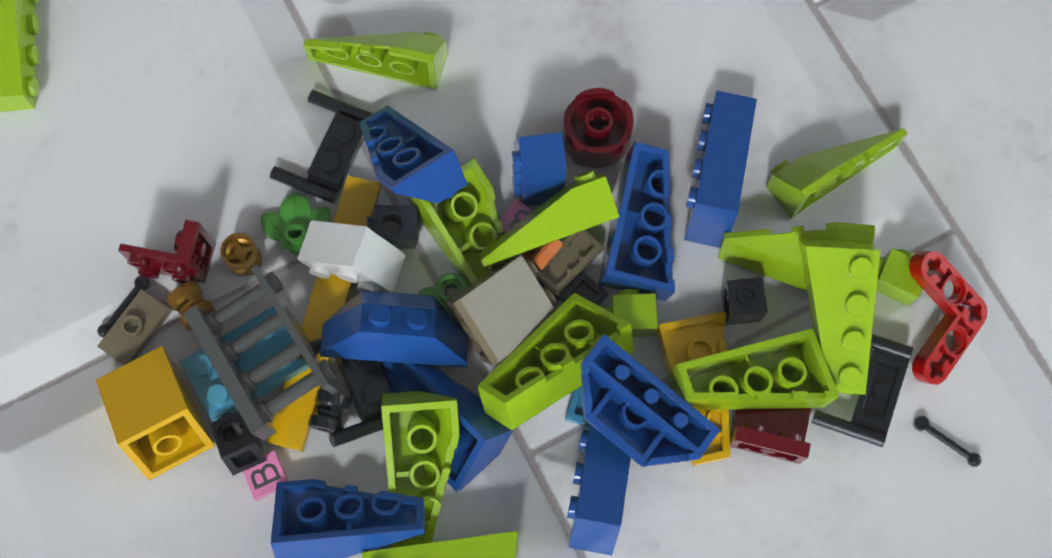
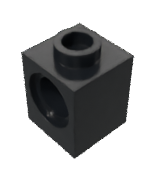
[367,205,418,249]
[721,277,768,325]
[210,411,267,476]

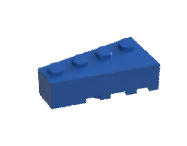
[684,90,757,248]
[598,142,675,301]

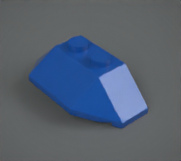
[320,290,467,368]
[580,334,720,467]

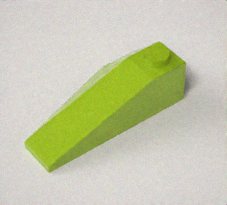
[766,128,908,219]
[408,158,511,285]
[478,170,619,267]
[718,222,875,291]
[381,391,460,548]

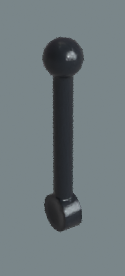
[97,275,150,338]
[913,416,982,467]

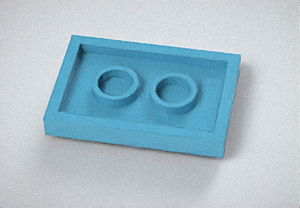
[180,306,310,422]

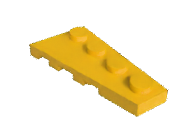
[656,311,730,467]

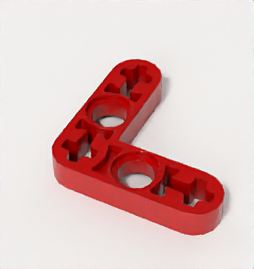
[909,250,988,385]

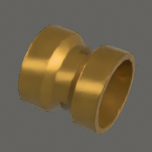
[220,233,263,276]
[166,281,217,330]

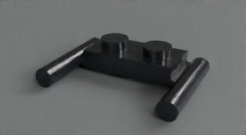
[270,90,374,204]
[811,334,914,448]
[297,338,392,447]

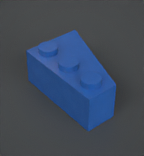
[512,132,567,207]
[567,425,631,556]

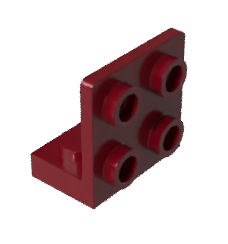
[118,220,216,284]
[730,408,811,464]

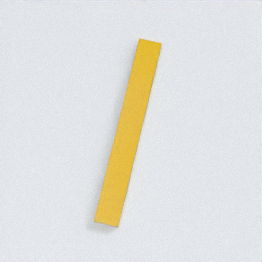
[267,175,382,453]

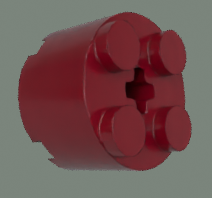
[562,88,634,168]

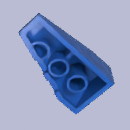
[359,105,468,203]
[380,361,513,492]
[270,479,425,558]

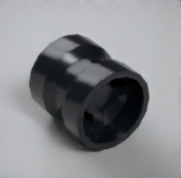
[307,390,352,433]

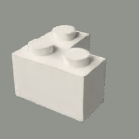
[297,220,406,292]

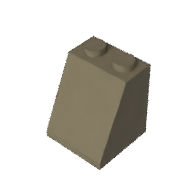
[444,255,558,366]

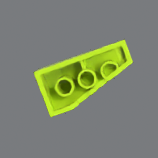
[303,32,448,90]

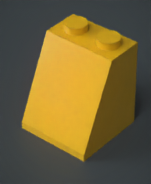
[96,346,215,480]

